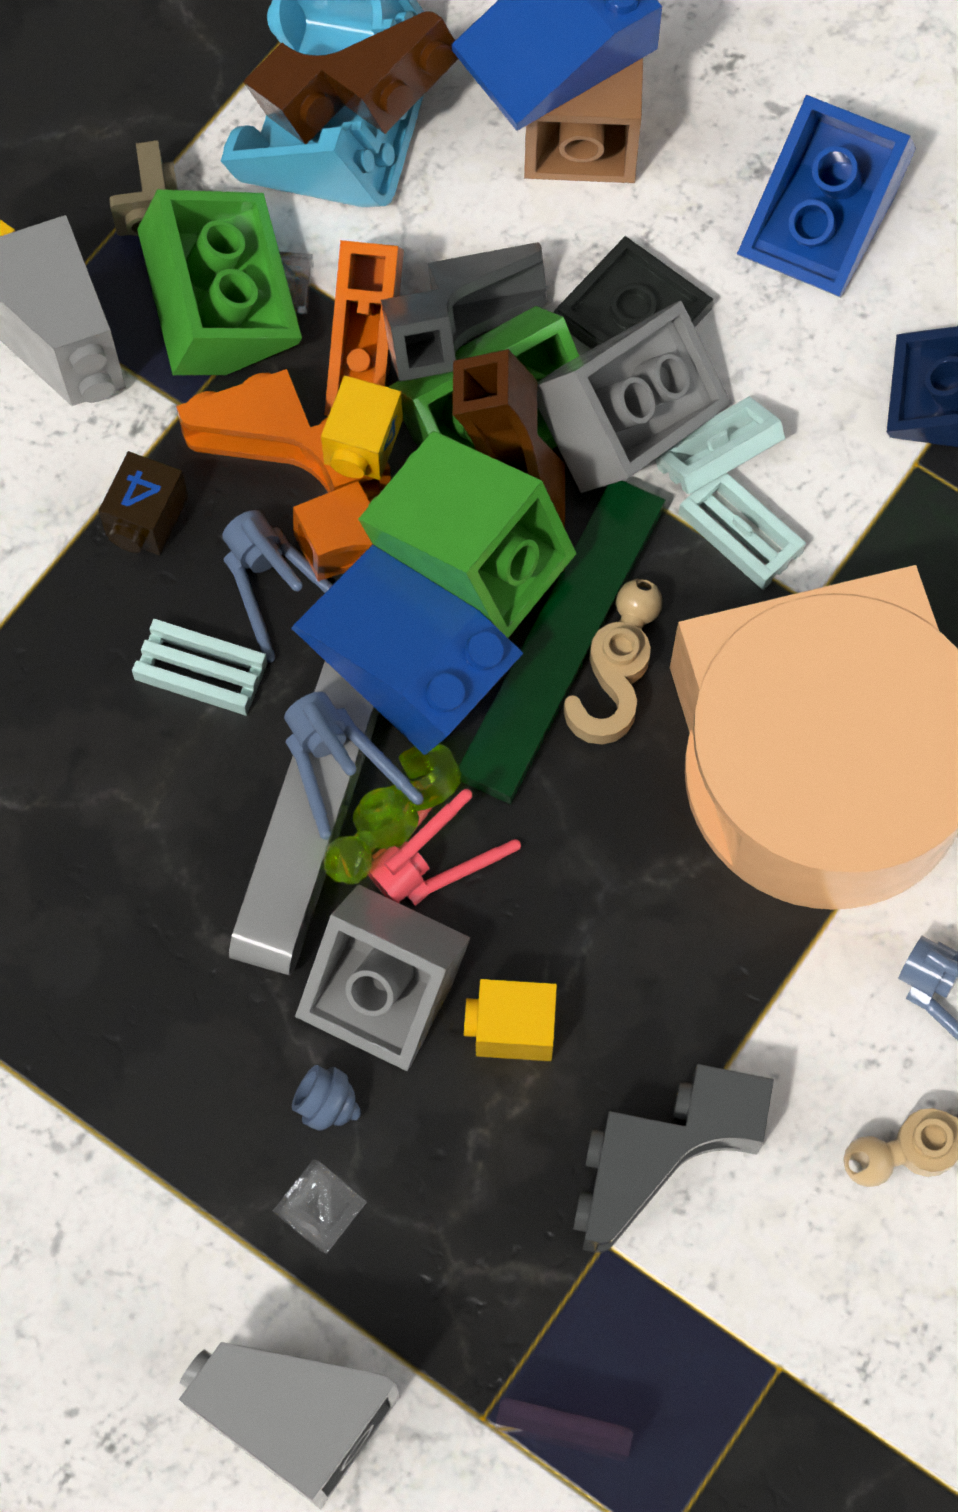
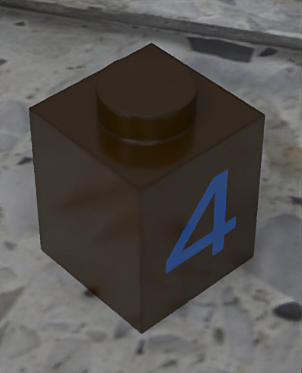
[98,451,188,556]

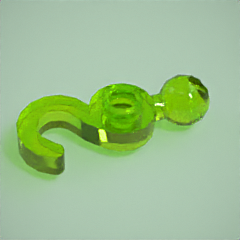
[323,744,462,884]

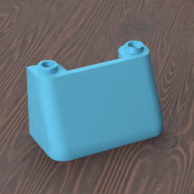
[221,0,425,208]

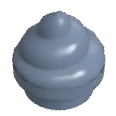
[292,1065,361,1131]

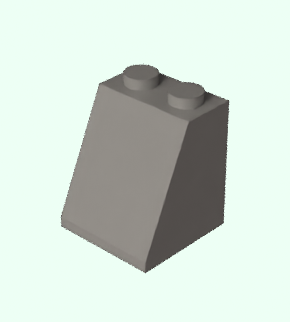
[0,215,126,406]
[178,1342,400,1510]

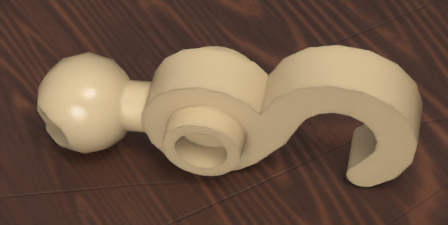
[564,578,663,745]
[843,1108,958,1187]

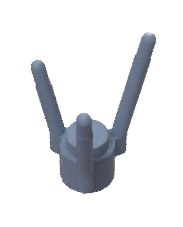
[222,510,333,663]
[284,692,424,840]
[898,936,958,1041]

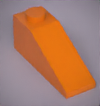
[324,240,404,416]

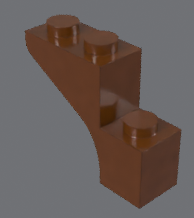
[243,11,458,144]
[452,349,565,572]

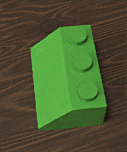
[137,189,302,375]
[389,306,579,450]

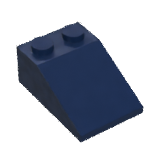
[886,326,958,447]

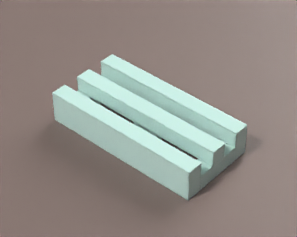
[655,396,785,495]
[678,473,806,590]
[132,619,268,716]

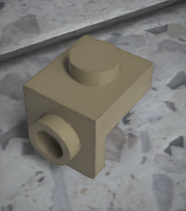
[109,140,178,236]

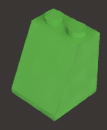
[358,431,577,638]

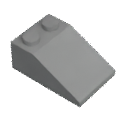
[537,301,731,493]

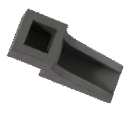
[381,242,548,382]
[573,1064,774,1253]

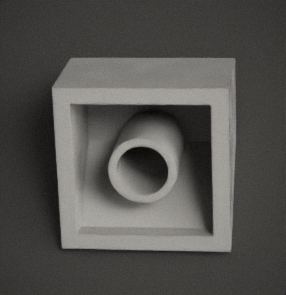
[295,884,471,1071]

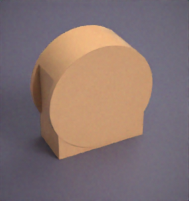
[670,565,958,910]

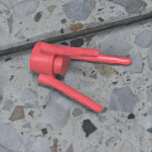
[364,789,521,906]

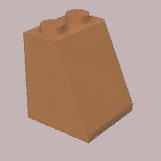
[524,58,643,183]

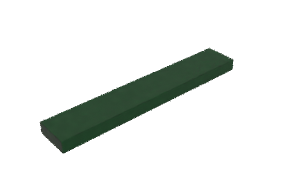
[456,480,666,805]

